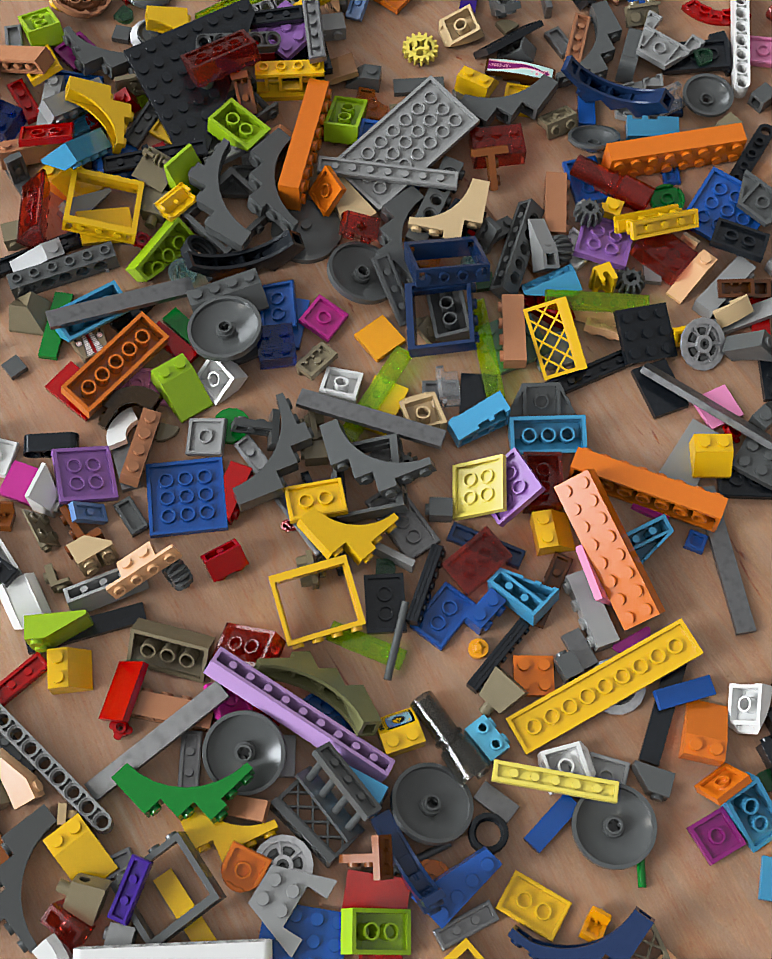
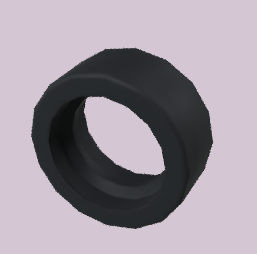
[180,235,217,258]
[468,812,509,854]

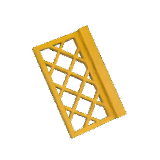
[523,296,588,380]

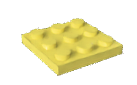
[452,454,507,521]

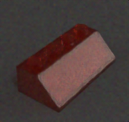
[180,29,261,88]
[16,169,51,249]

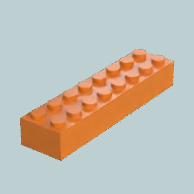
[278,78,332,211]
[601,122,747,181]
[568,447,728,533]
[554,469,665,631]

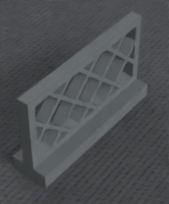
[269,779,365,868]

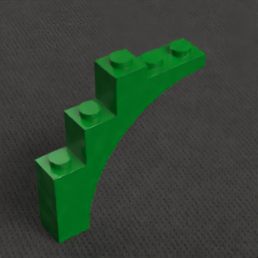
[111,763,255,824]

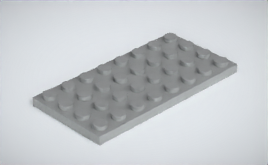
[337,75,480,213]

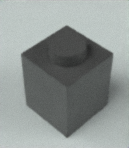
[747,82,772,114]
[425,497,453,523]
[553,650,584,685]

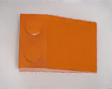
[678,700,728,767]

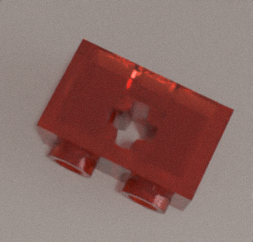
[338,210,381,244]
[40,898,96,950]

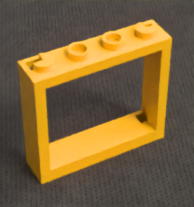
[62,167,144,245]
[268,554,366,650]

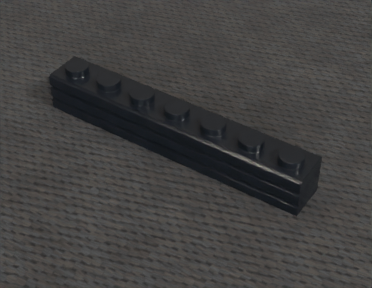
[406,544,446,627]
[466,617,530,694]

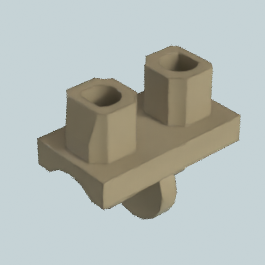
[299,411,324,441]
[296,550,326,590]

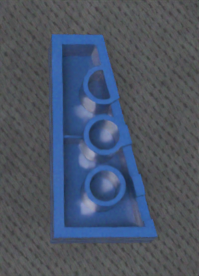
[411,846,502,929]

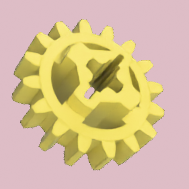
[402,32,439,66]

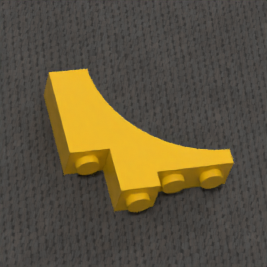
[145,5,191,34]
[65,76,134,154]
[297,507,399,566]
[180,806,279,862]

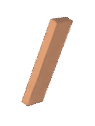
[563,13,591,63]

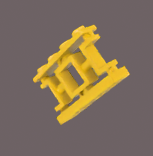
[255,59,325,102]
[613,204,699,240]

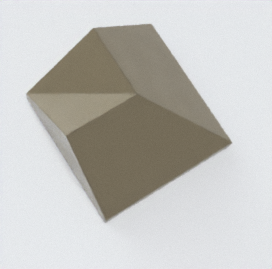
[9,291,52,336]

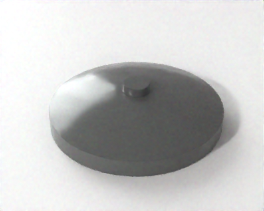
[271,200,342,264]
[327,241,387,305]
[187,295,263,362]
[202,710,286,796]
[390,763,474,846]
[571,783,657,870]

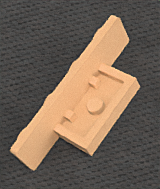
[572,301,619,340]
[106,541,182,599]

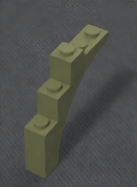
[254,651,382,737]

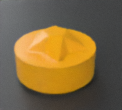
[468,638,488,660]

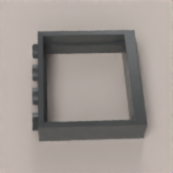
[181,166,273,254]
[331,433,410,524]
[111,831,227,944]

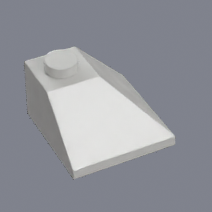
[197,359,248,405]
[25,462,62,518]

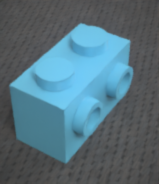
[463,714,510,766]

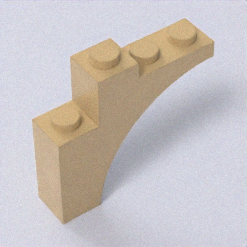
[408,178,490,239]

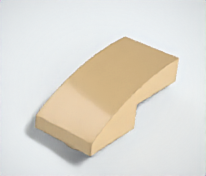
[713,294,754,329]

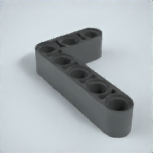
[195,31,281,89]

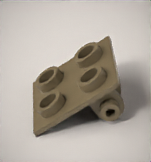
[131,145,171,193]
[22,509,61,553]

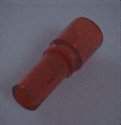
[570,154,656,212]

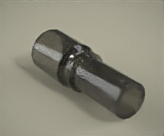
[410,691,491,788]

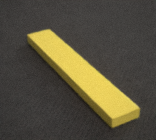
[491,759,619,804]

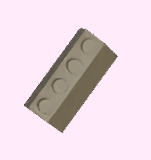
[126,618,216,683]

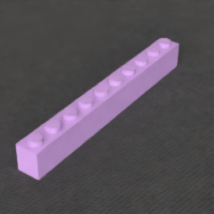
[203,646,395,783]

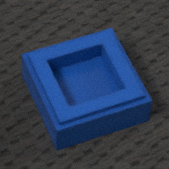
[683,529,709,555]

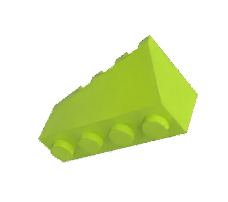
[125,217,195,282]

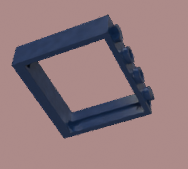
[404,236,490,288]
[404,282,480,358]

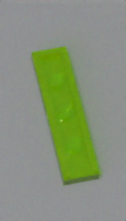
[326,621,407,671]

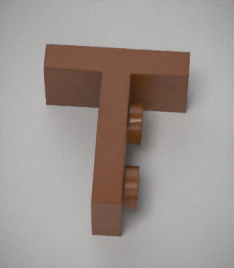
[230,70,258,115]
[471,145,509,191]
[59,504,105,560]
[339,834,394,881]

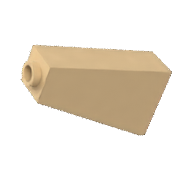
[334,177,377,241]

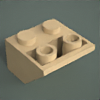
[66,535,119,577]

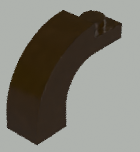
[98,386,163,431]

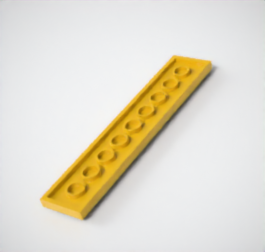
[505,618,704,755]

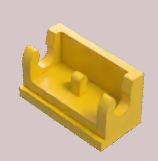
[154,182,197,222]
[588,261,618,299]

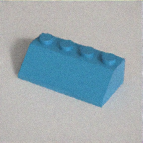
[40,128,112,170]
[55,280,130,343]
[507,415,587,455]

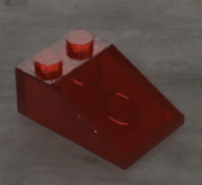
[212,623,286,668]

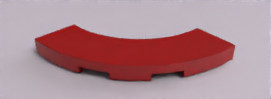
[681,0,751,26]

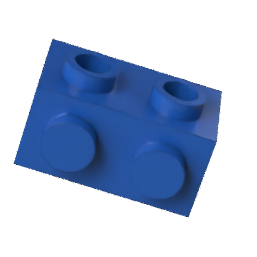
[464,588,507,635]

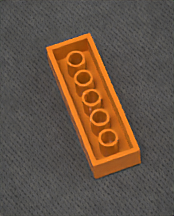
[61,311,169,419]

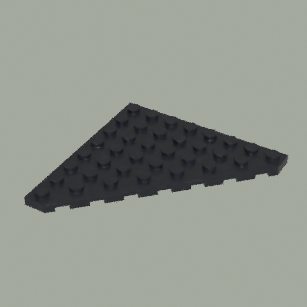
[124,0,255,165]

